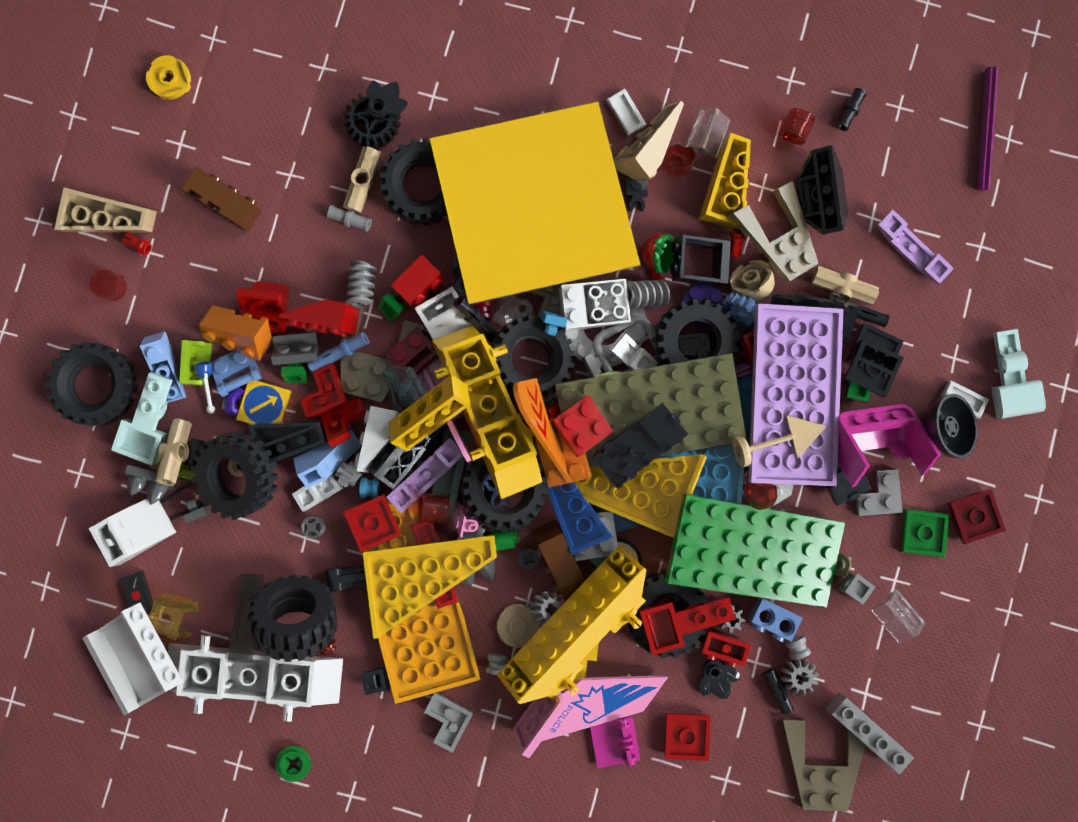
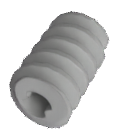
[345,261,377,309]
[626,280,670,308]

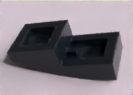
[361,667,391,695]

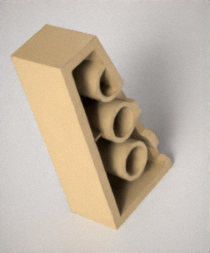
[54,188,157,233]

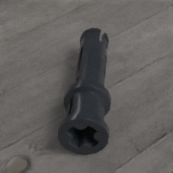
[825,292,890,328]

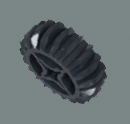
[343,93,401,149]

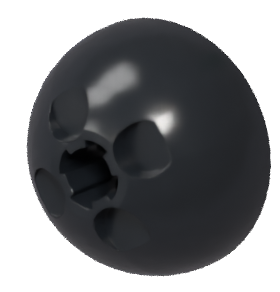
[923,394,978,458]

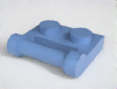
[211,351,262,397]

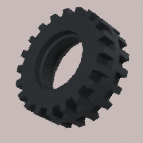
[380,138,448,226]
[652,299,740,365]
[490,315,575,398]
[45,342,138,426]
[191,431,279,520]
[461,457,547,533]
[626,571,708,658]

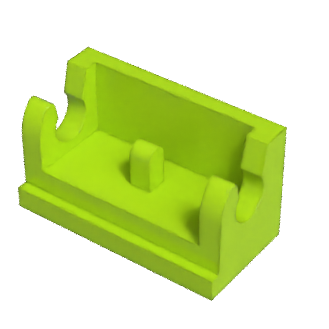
[179,340,212,386]

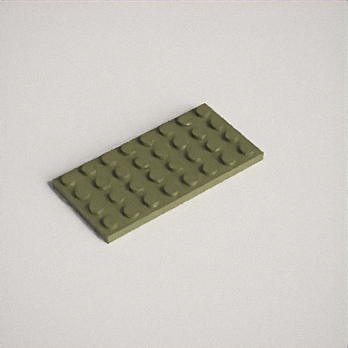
[555,353,747,468]

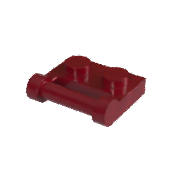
[385,327,439,384]

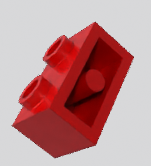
[699,629,751,667]

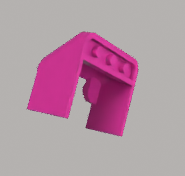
[838,404,941,487]

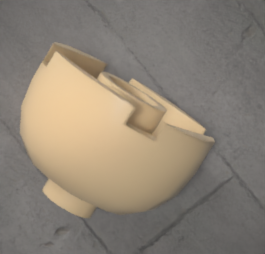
[730,260,775,303]

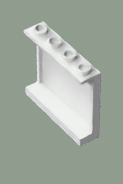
[82,603,183,715]

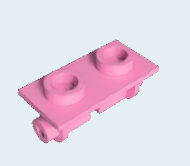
[450,499,479,537]

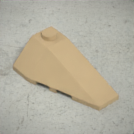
[613,101,684,181]

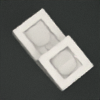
[609,333,658,370]
[292,473,344,512]

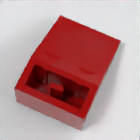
[279,300,361,338]

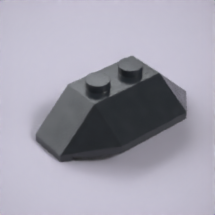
[796,145,848,235]

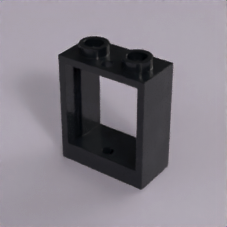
[670,235,731,287]

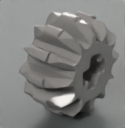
[528,592,563,628]
[781,658,819,696]

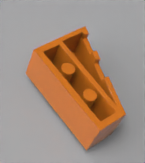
[199,305,273,361]

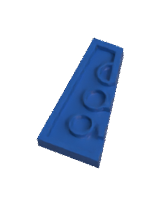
[543,472,614,555]

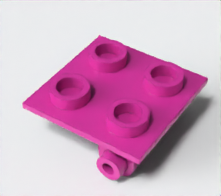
[590,716,641,768]

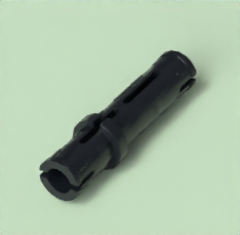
[453,296,498,343]

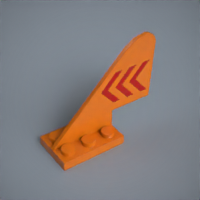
[513,378,592,488]

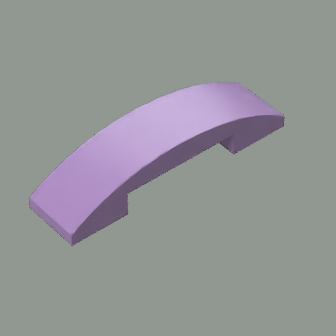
[877,209,954,284]
[386,437,463,513]

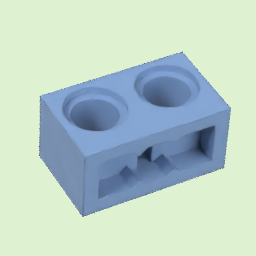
[748,597,802,642]

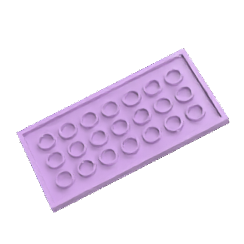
[748,304,843,486]

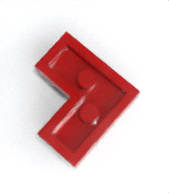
[300,363,347,420]
[321,397,366,447]

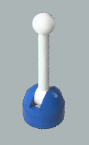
[194,362,215,414]

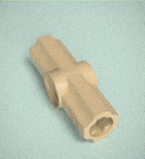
[343,146,381,213]
[811,266,879,305]
[155,419,192,486]

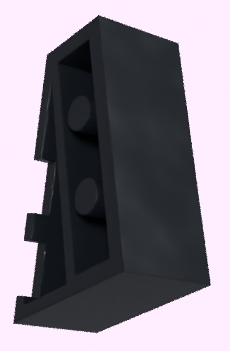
[248,420,328,462]

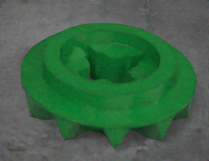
[276,745,311,782]

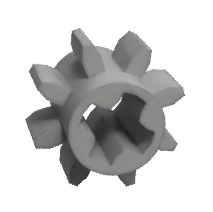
[335,461,363,488]
[720,605,746,633]

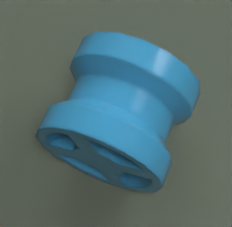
[359,477,380,499]

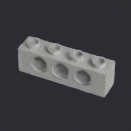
[825,693,914,775]

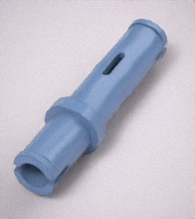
[307,332,369,372]

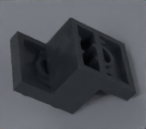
[844,323,904,398]

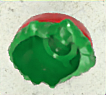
[640,233,674,273]

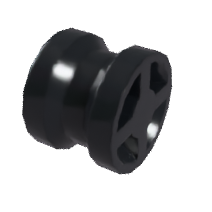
[518,547,539,570]

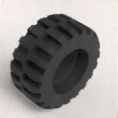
[248,575,337,662]

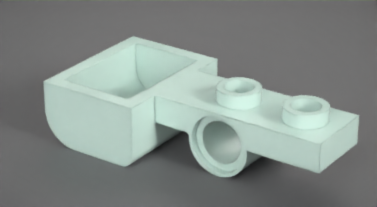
[991,329,1046,419]
[111,372,173,466]

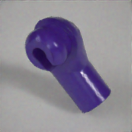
[223,386,245,417]

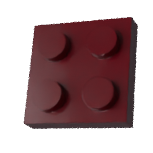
[948,489,1006,544]

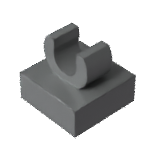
[183,498,212,524]

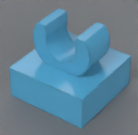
[540,311,567,336]

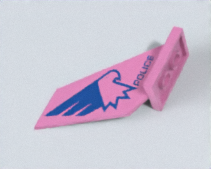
[513,675,668,758]

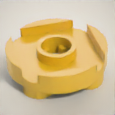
[146,55,191,100]

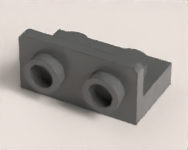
[271,331,319,365]

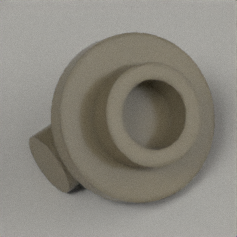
[834,555,852,579]

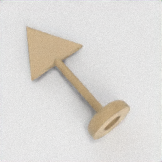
[732,415,827,468]

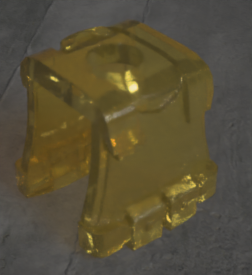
[149,593,200,640]

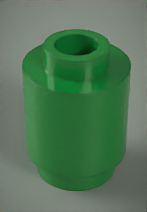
[486,529,519,551]

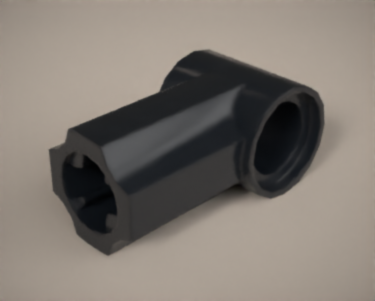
[325,567,367,592]

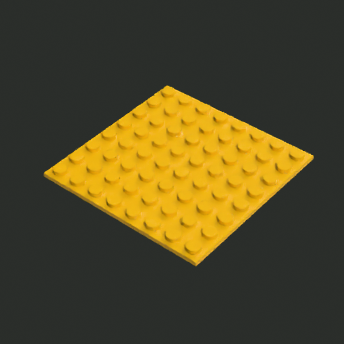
[430,102,640,304]

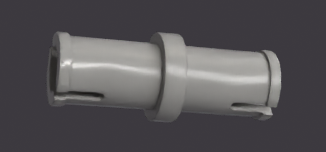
[327,205,372,232]

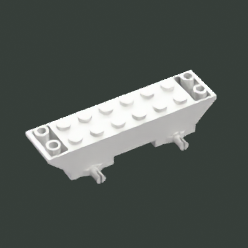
[168,635,343,722]

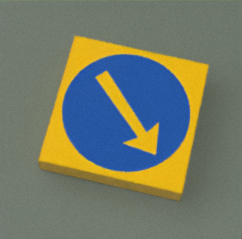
[236,380,292,424]

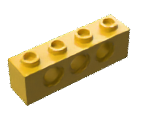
[388,375,470,451]

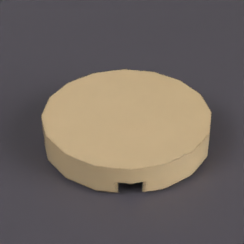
[497,604,540,648]

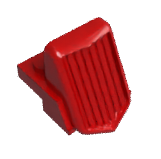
[236,281,290,337]

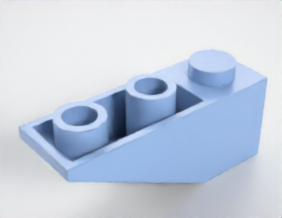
[140,331,186,403]
[293,430,361,488]

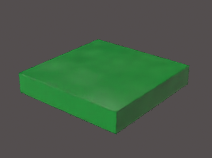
[900,509,949,557]

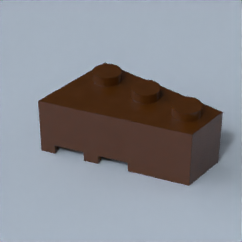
[182,167,261,232]
[532,520,585,600]

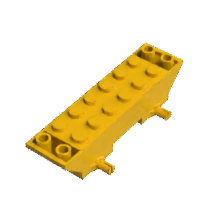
[432,325,542,499]
[497,545,646,704]

